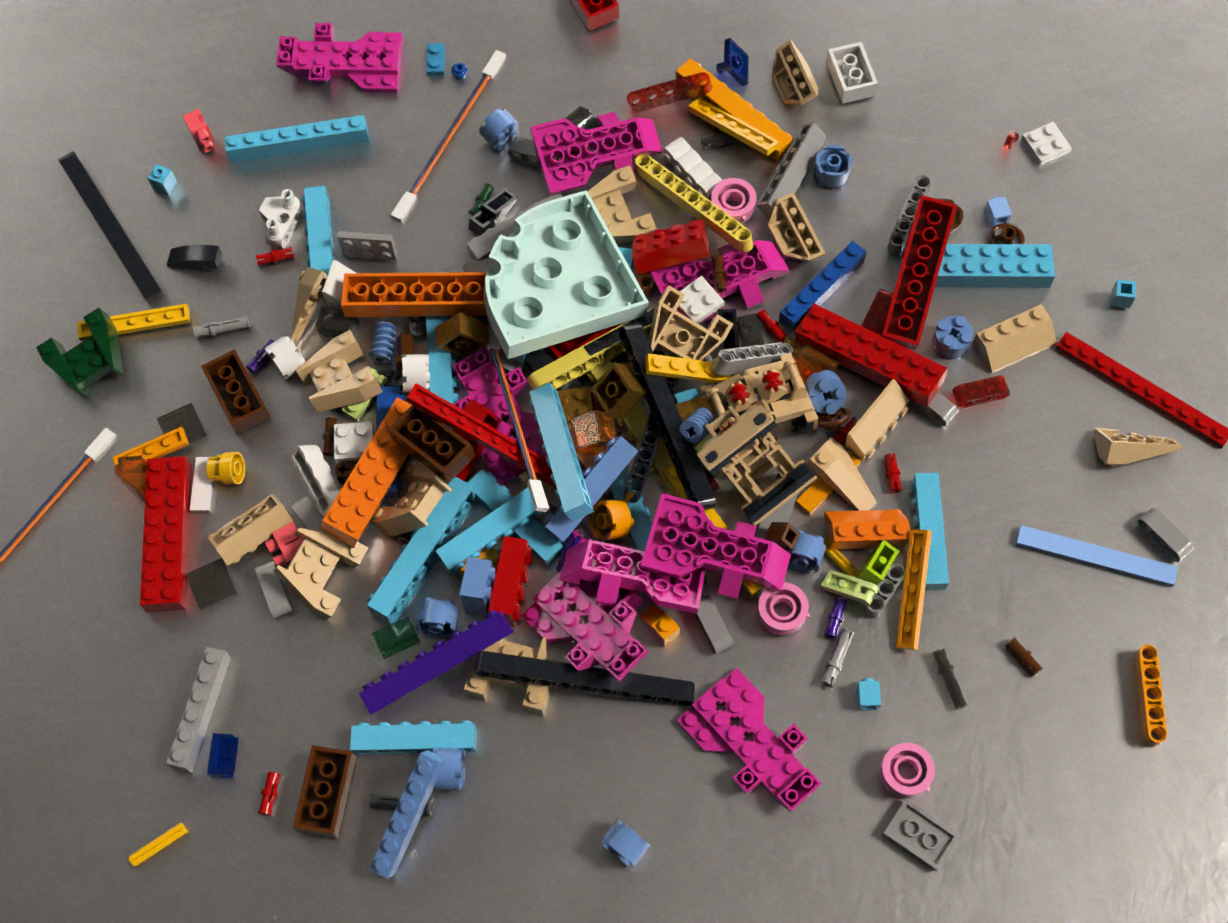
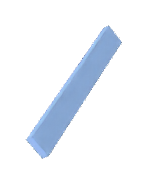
[1016,525,1178,587]

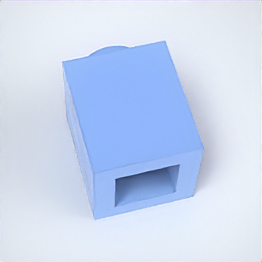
[984,196,1012,228]

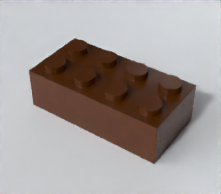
[201,349,271,434]
[388,405,475,484]
[292,745,356,839]

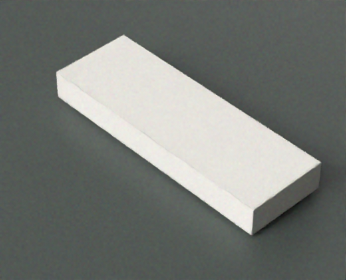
[190,457,214,513]

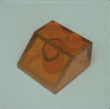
[795,345,841,385]
[568,410,617,455]
[115,456,147,503]

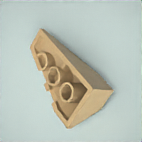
[1094,428,1182,466]

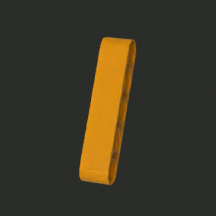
[1134,644,1167,748]

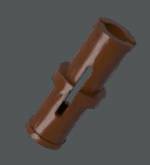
[712,255,727,293]
[322,417,337,457]
[1006,637,1043,677]

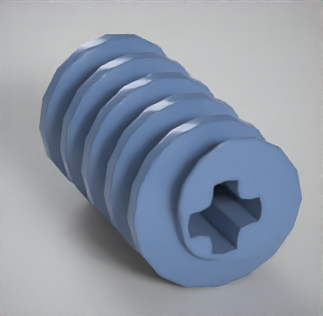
[369,321,397,364]
[679,407,714,443]

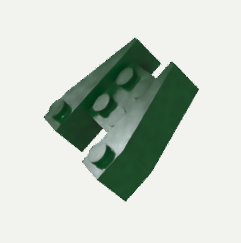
[36,307,124,398]

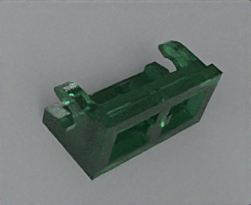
[372,616,420,659]

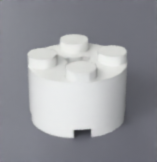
[264,336,306,380]
[402,354,430,393]

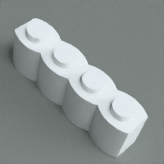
[663,137,722,200]
[291,445,340,516]

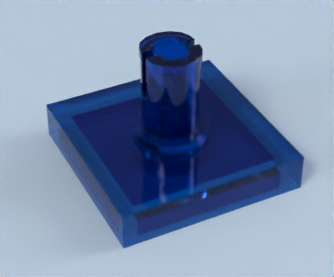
[716,38,749,86]

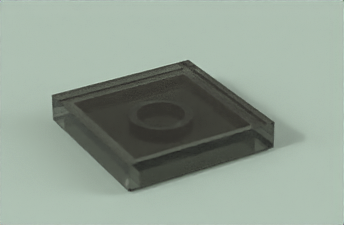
[156,403,207,443]
[185,558,237,610]

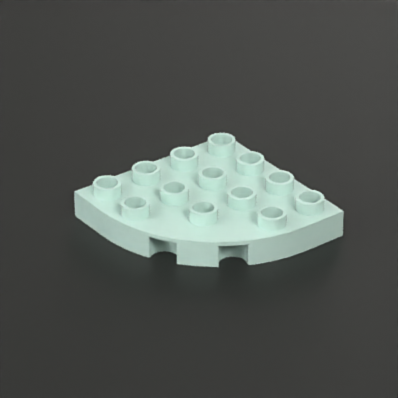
[484,190,649,359]

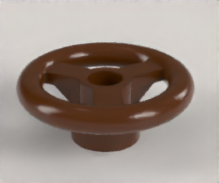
[988,223,1025,244]
[816,407,850,431]

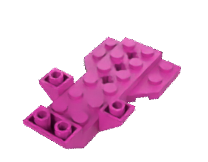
[276,23,403,93]
[530,112,663,196]
[650,240,790,323]
[452,347,548,486]
[640,493,791,600]
[560,540,706,614]
[521,571,649,681]
[676,668,822,812]

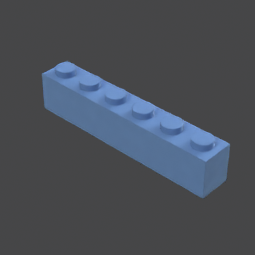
[543,436,638,542]
[369,750,446,879]

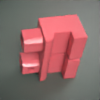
[183,109,215,153]
[265,522,303,567]

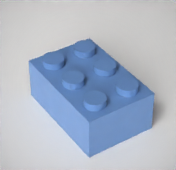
[459,557,496,617]

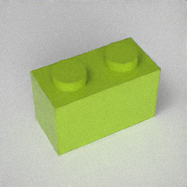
[857,540,899,585]

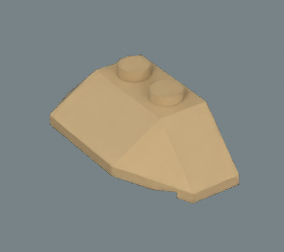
[771,40,819,105]
[768,192,826,262]

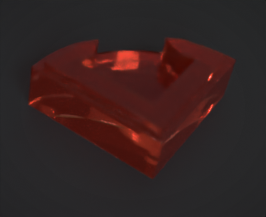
[1004,131,1019,149]

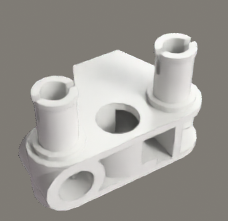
[259,189,303,250]

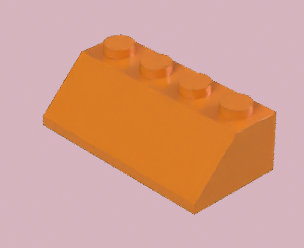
[824,509,910,550]

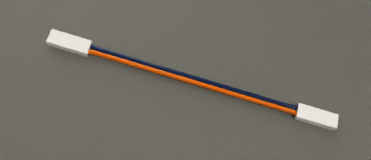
[391,50,506,222]
[486,324,549,512]
[0,427,116,564]

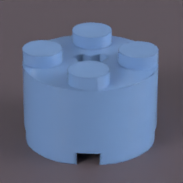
[479,108,519,151]
[814,145,852,187]
[932,316,973,360]
[805,370,847,414]
[786,530,826,574]
[415,597,459,639]
[433,747,465,791]
[602,819,651,867]

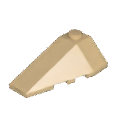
[291,267,327,345]
[807,437,877,511]

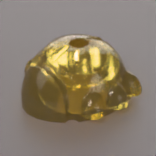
[783,336,801,357]

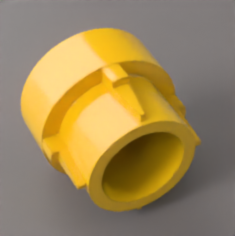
[206,452,245,485]

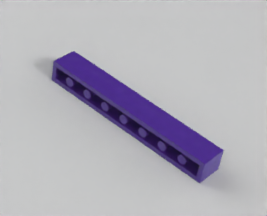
[359,610,514,715]

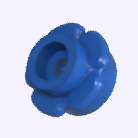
[451,63,468,79]

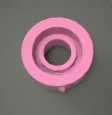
[711,178,756,224]
[757,582,810,635]
[880,743,935,798]

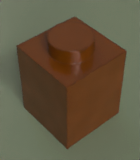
[764,522,800,550]

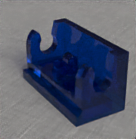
[207,733,240,779]

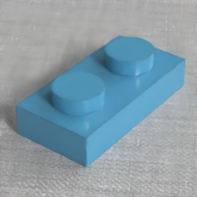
[426,43,445,76]

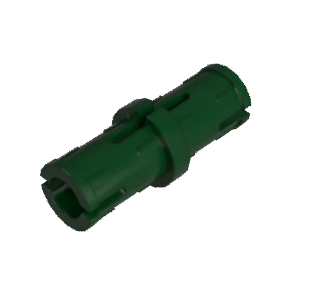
[469,183,495,216]

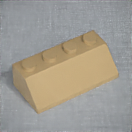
[973,304,1057,373]
[844,379,909,462]
[208,493,294,566]

